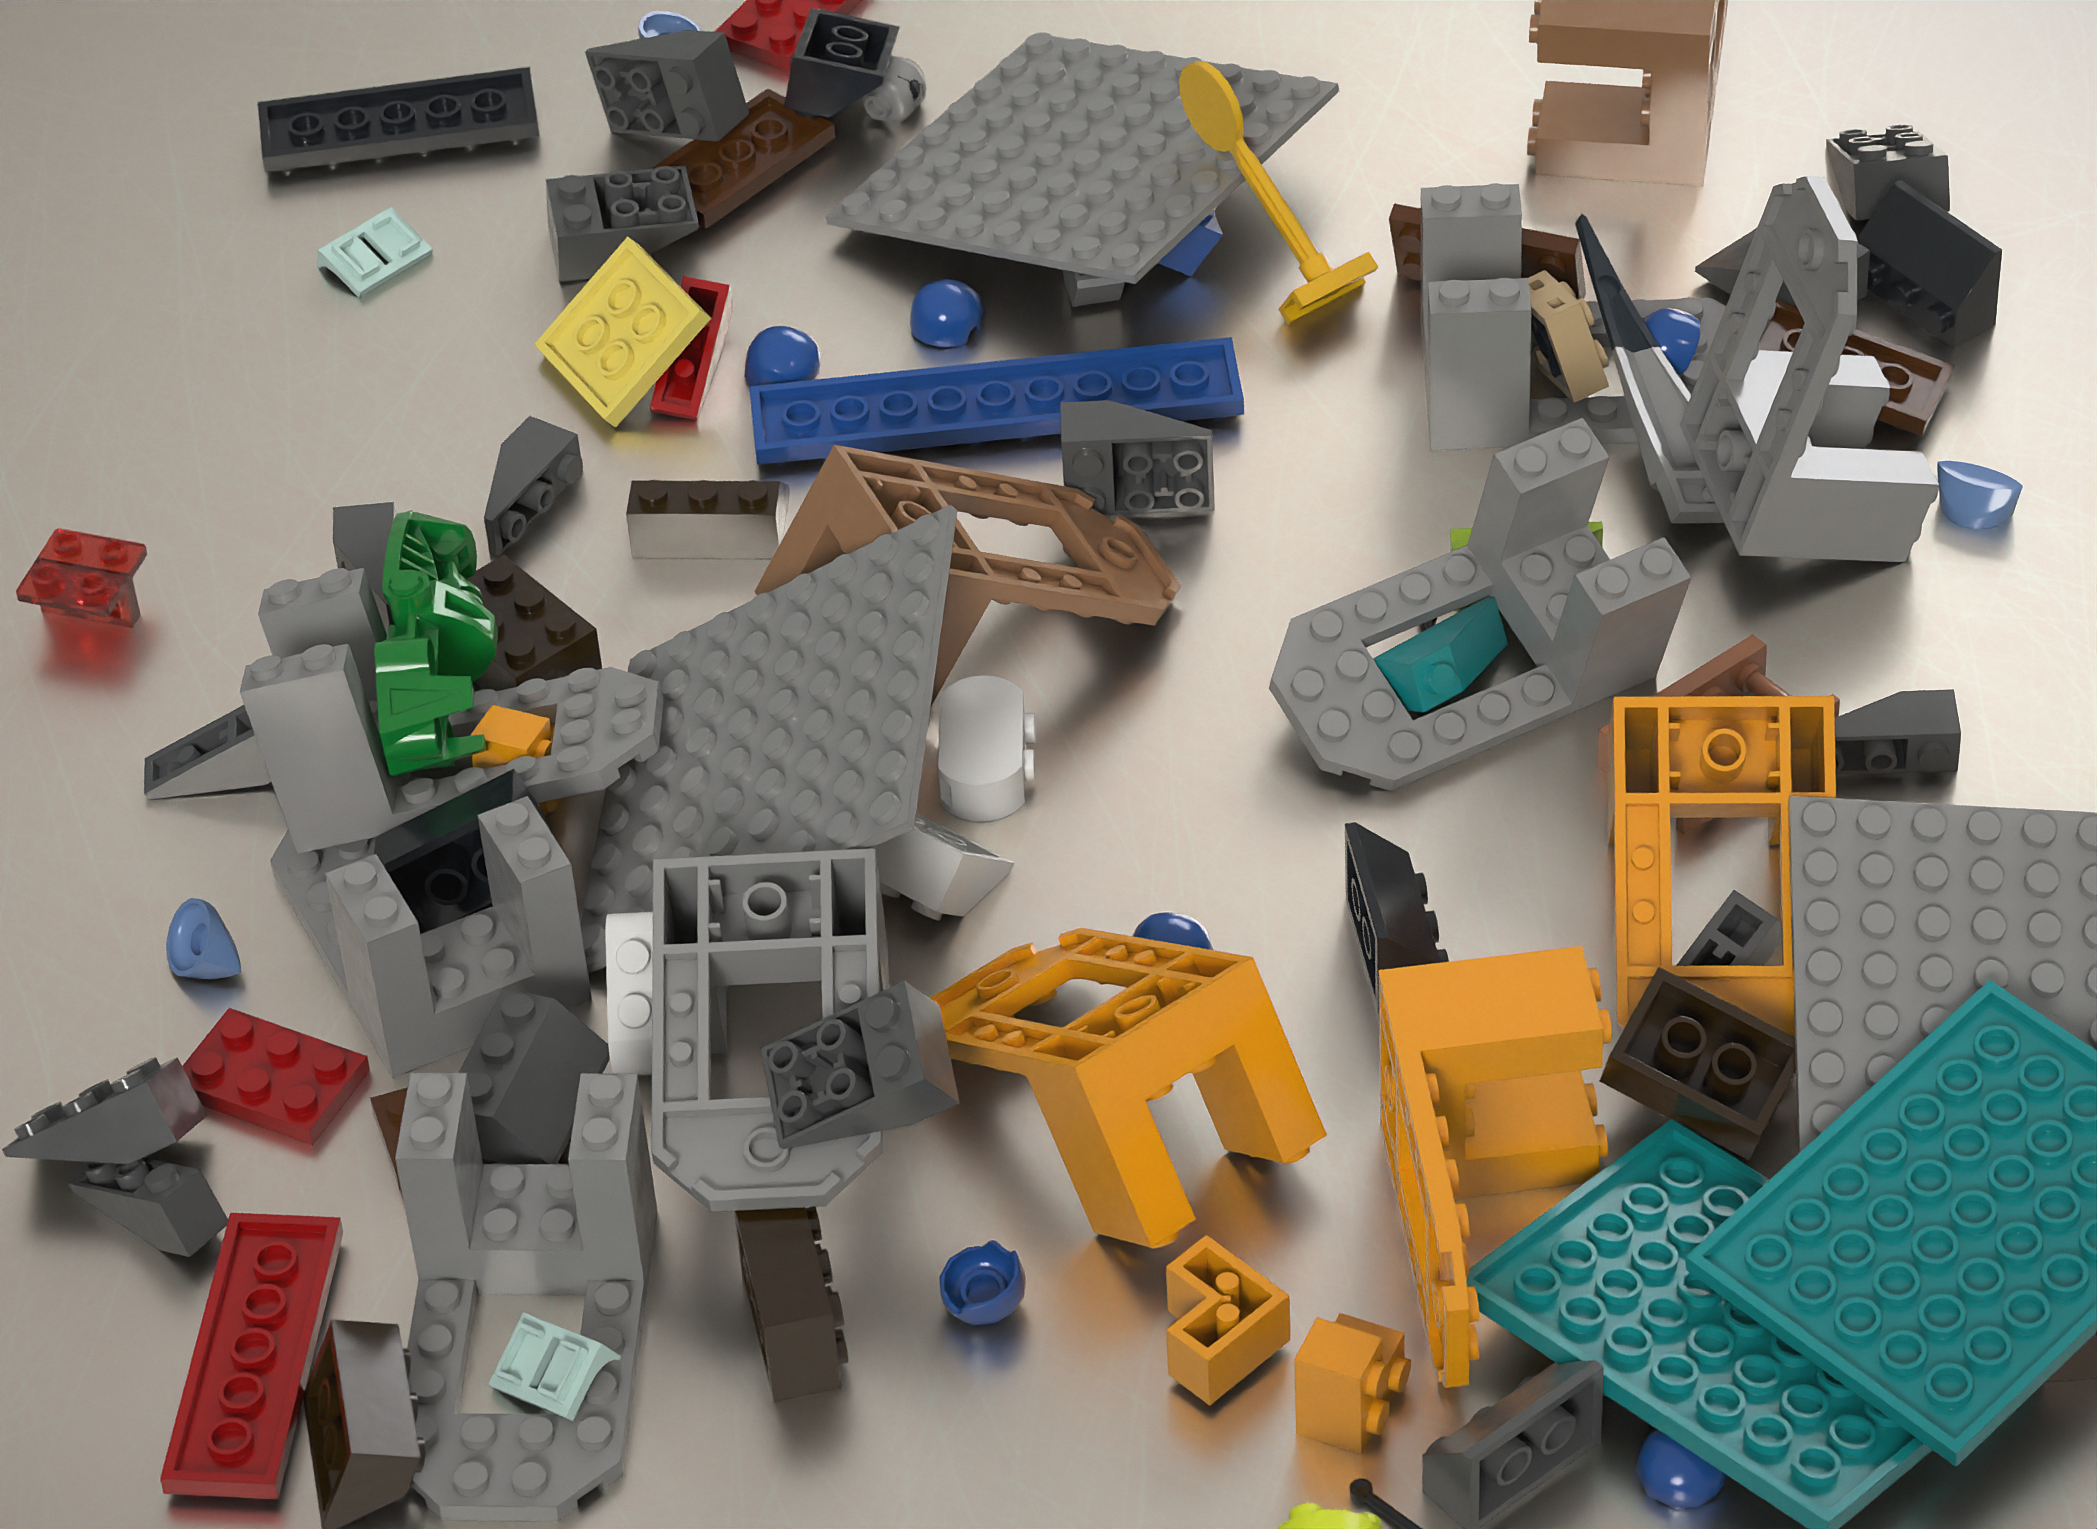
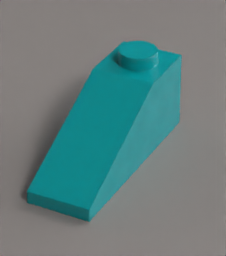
[1373,596,1508,712]

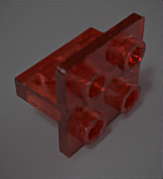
[16,528,147,628]

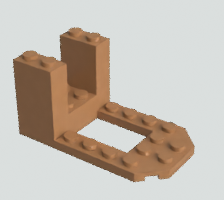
[1527,0,1728,186]
[755,445,1182,706]

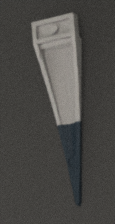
[1575,214,1724,523]

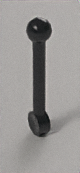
[1349,1478,1422,1529]

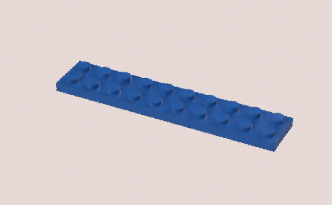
[749,337,1244,465]

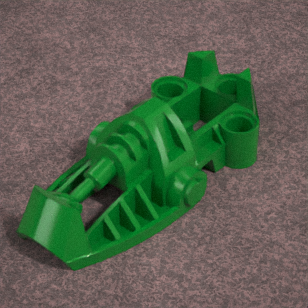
[374,510,498,776]

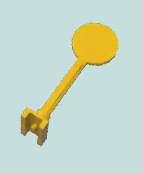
[1179,60,1379,325]

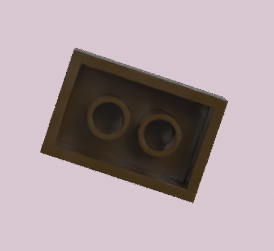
[465,554,602,691]
[1599,967,1796,1160]
[734,1207,849,1402]

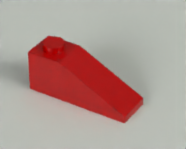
[650,276,733,421]

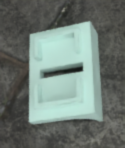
[317,206,433,298]
[488,1312,621,1421]

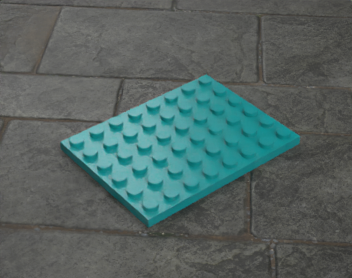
[1685,980,2097,1467]
[1466,1119,1933,1529]

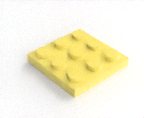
[534,237,711,428]

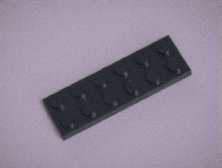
[258,67,539,172]

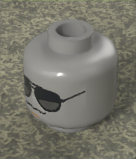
[861,56,927,123]

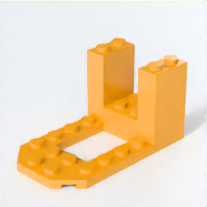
[1607,696,1836,1037]
[930,928,1327,1248]
[1379,946,1612,1388]

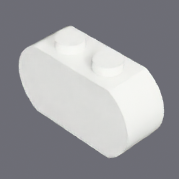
[938,675,1035,822]
[605,912,653,1076]

